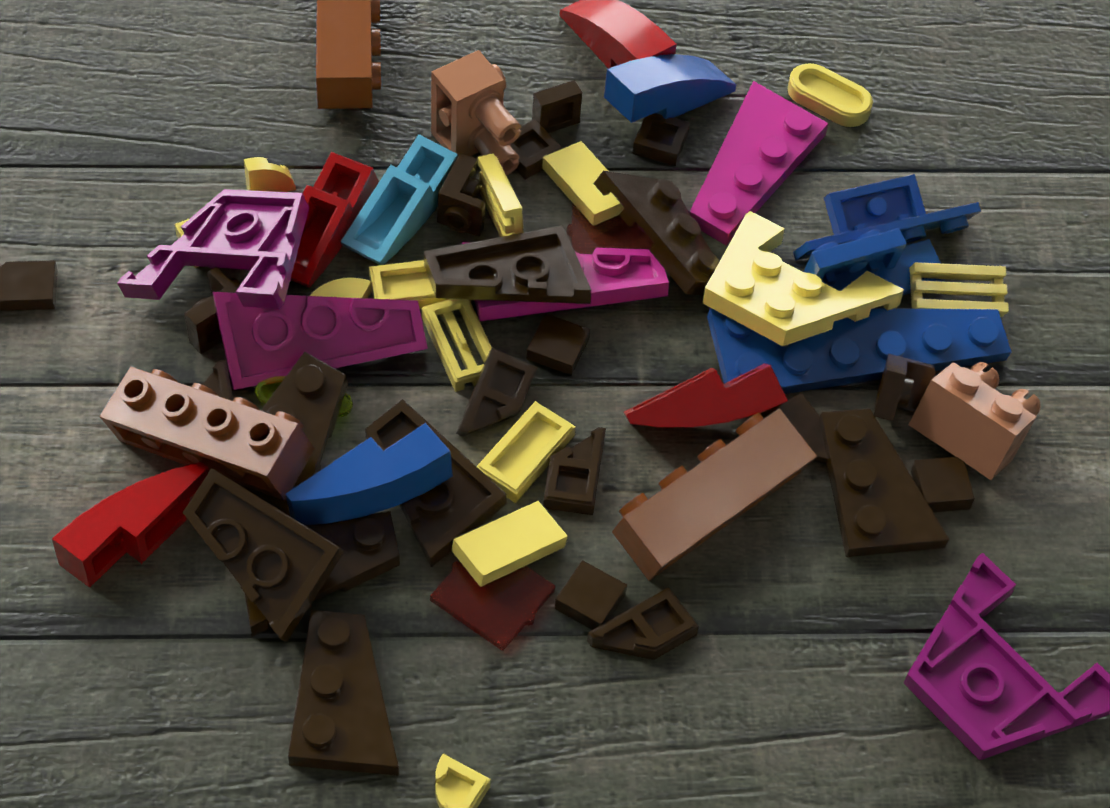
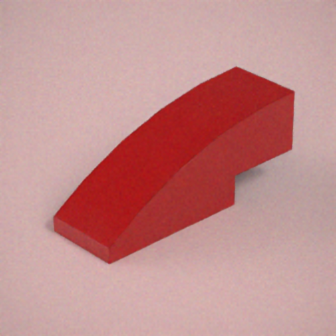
[560,0,677,69]
[290,152,379,288]
[623,363,788,427]
[52,462,209,588]

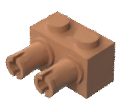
[431,50,521,175]
[908,362,1041,480]

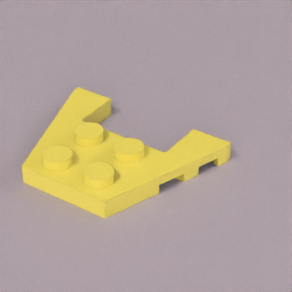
[703,211,904,346]

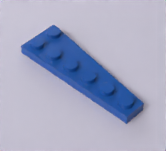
[707,308,1011,394]

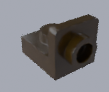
[437,153,486,236]
[184,267,241,354]
[873,353,935,421]

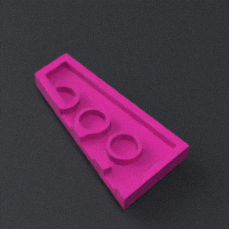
[690,81,828,245]
[462,242,669,321]
[212,292,428,390]

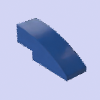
[604,54,736,123]
[285,423,453,525]

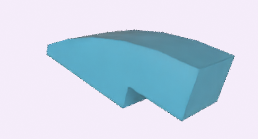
[341,134,458,265]

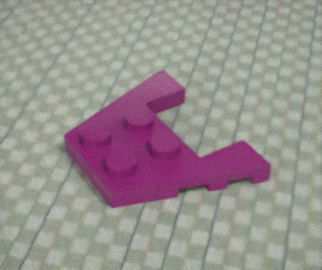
[117,189,309,309]
[904,553,1110,760]

